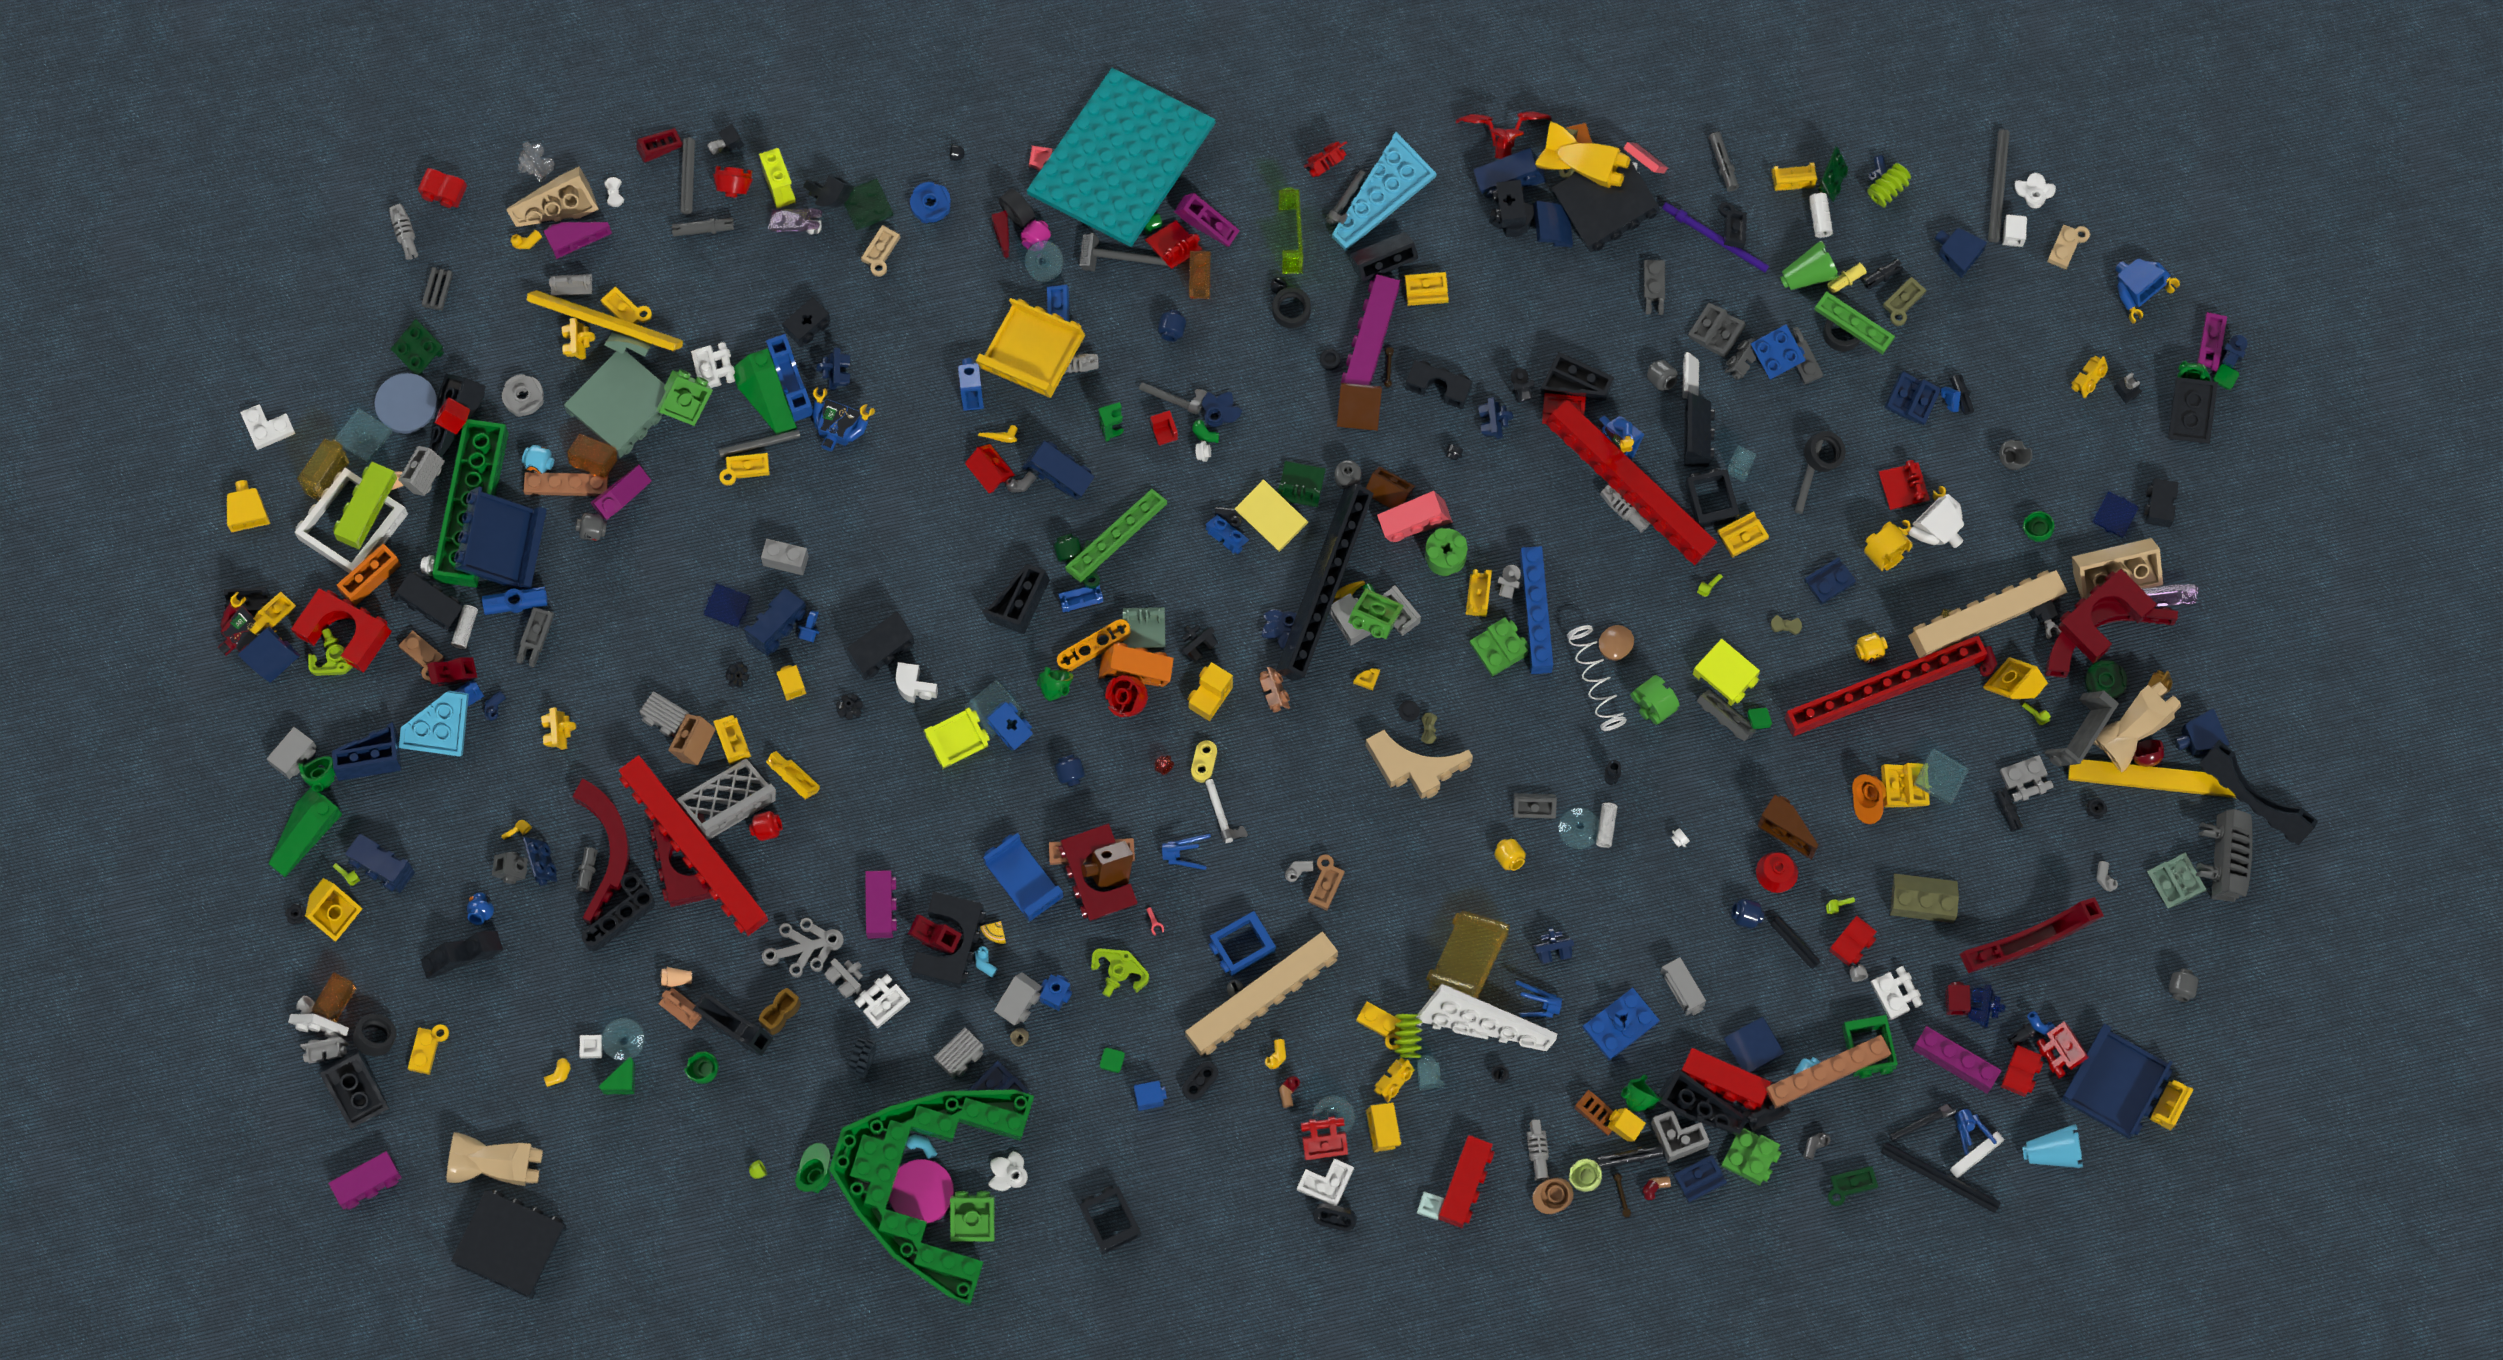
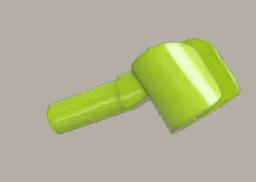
[1697,574,1723,597]
[2022,703,2051,725]
[333,863,360,886]
[1826,897,1855,914]

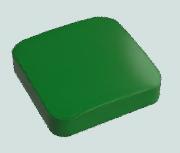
[2213,364,2239,390]
[1747,708,1772,729]
[1100,1048,1125,1073]

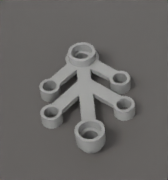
[762,918,844,978]

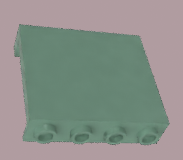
[564,351,666,458]

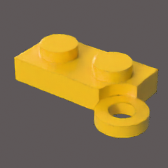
[601,287,652,324]
[719,453,770,486]
[1356,1002,1401,1050]
[408,1024,449,1075]

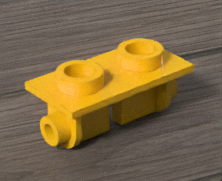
[2071,356,2108,399]
[1374,1057,1414,1102]

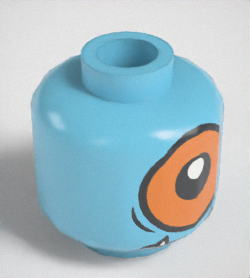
[522,445,554,474]

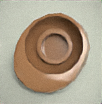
[1599,625,1634,661]
[1532,1178,1573,1214]

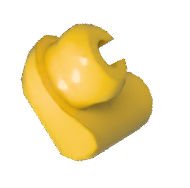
[510,230,542,249]
[1265,1039,1286,1069]
[544,1058,570,1087]

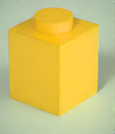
[777,665,806,701]
[1607,1108,1646,1142]

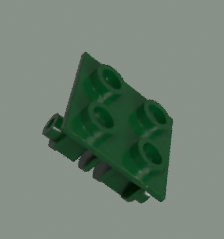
[1818,146,1848,202]
[391,319,444,375]
[1278,461,1326,508]

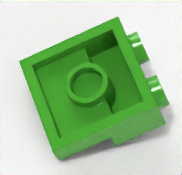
[657,369,713,426]
[1348,589,1404,639]
[1469,617,1529,677]
[1721,1128,1782,1186]
[950,1191,995,1241]

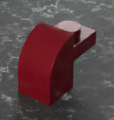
[427,657,478,687]
[908,915,962,953]

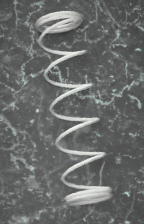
[1567,625,1626,731]

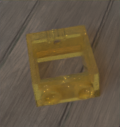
[297,438,349,501]

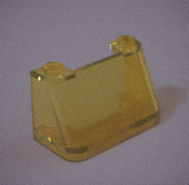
[1426,910,1511,1000]

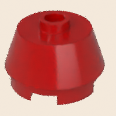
[713,166,753,198]
[1756,852,1798,893]

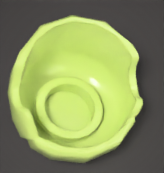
[1569,1159,1602,1192]

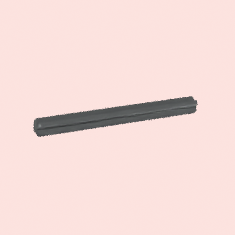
[1988,129,2010,243]

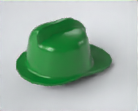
[795,1143,831,1193]

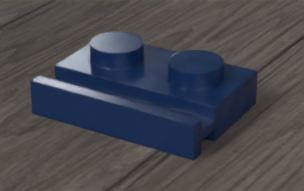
[1804,557,1856,605]
[1674,1155,1727,1203]

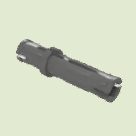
[1709,132,1739,191]
[672,217,735,237]

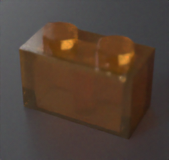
[1189,251,1211,299]
[567,434,617,478]
[312,972,356,1023]

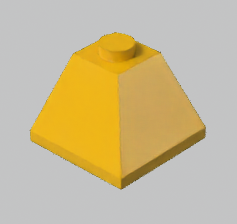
[1983,657,2048,699]
[305,878,363,942]

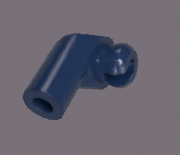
[1868,155,1887,184]

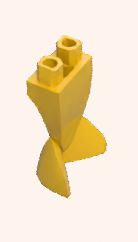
[1535,122,1630,188]

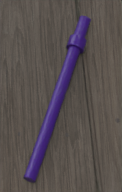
[1662,202,1770,273]

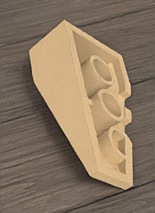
[506,167,598,227]

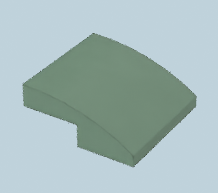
[605,331,653,356]
[2147,852,2206,909]

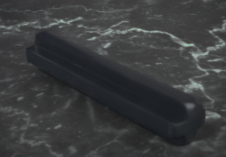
[1770,916,1820,969]

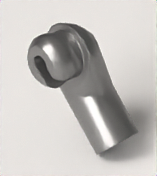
[1005,472,1036,493]
[1803,1133,1831,1160]

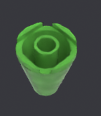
[1780,241,1839,290]

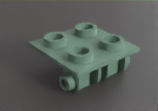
[1123,608,1165,648]

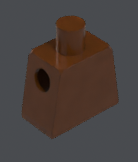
[1081,841,1134,887]

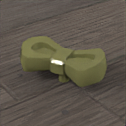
[1770,615,1802,635]
[1421,713,1437,744]

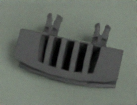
[2196,809,2253,902]

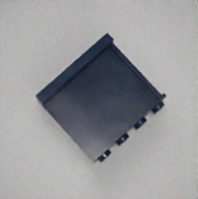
[454,486,547,590]
[2061,1023,2173,1139]

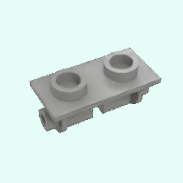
[549,274,592,296]
[300,1036,349,1064]

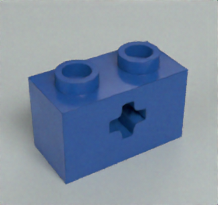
[984,702,1033,751]

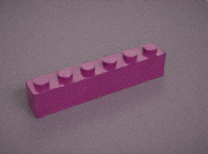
[1340,274,1400,386]

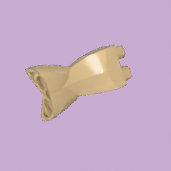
[2093,682,2181,773]
[447,1132,543,1186]

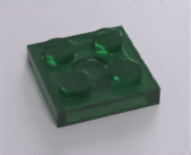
[844,178,894,231]

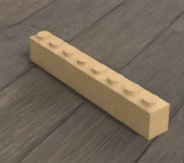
[1908,570,2067,658]
[1185,931,1338,1056]

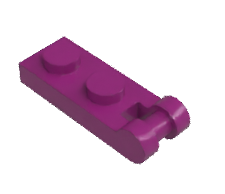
[2197,312,2227,371]

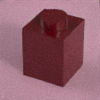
[1945,982,1971,1015]

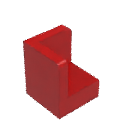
[435,397,470,434]
[1150,410,1178,445]

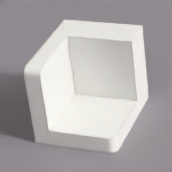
[2002,215,2027,247]

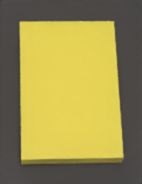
[1235,479,1308,552]

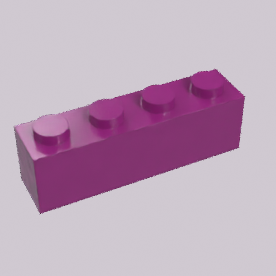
[1913,1026,2002,1094]

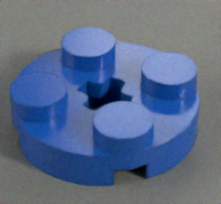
[910,182,951,223]

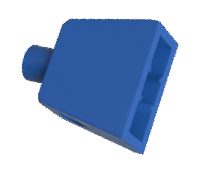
[958,358,984,411]

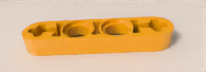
[1057,619,1131,672]

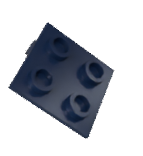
[523,837,557,886]

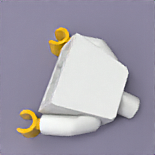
[1898,486,1964,548]

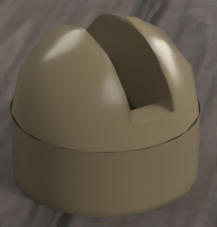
[1010,1028,1029,1047]

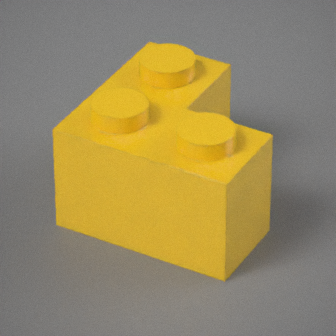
[1187,662,1233,721]

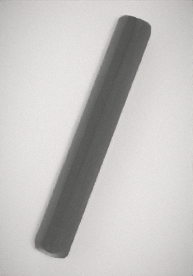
[680,138,695,215]

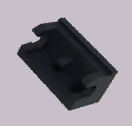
[224,587,270,615]

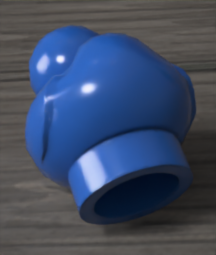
[467,892,494,925]

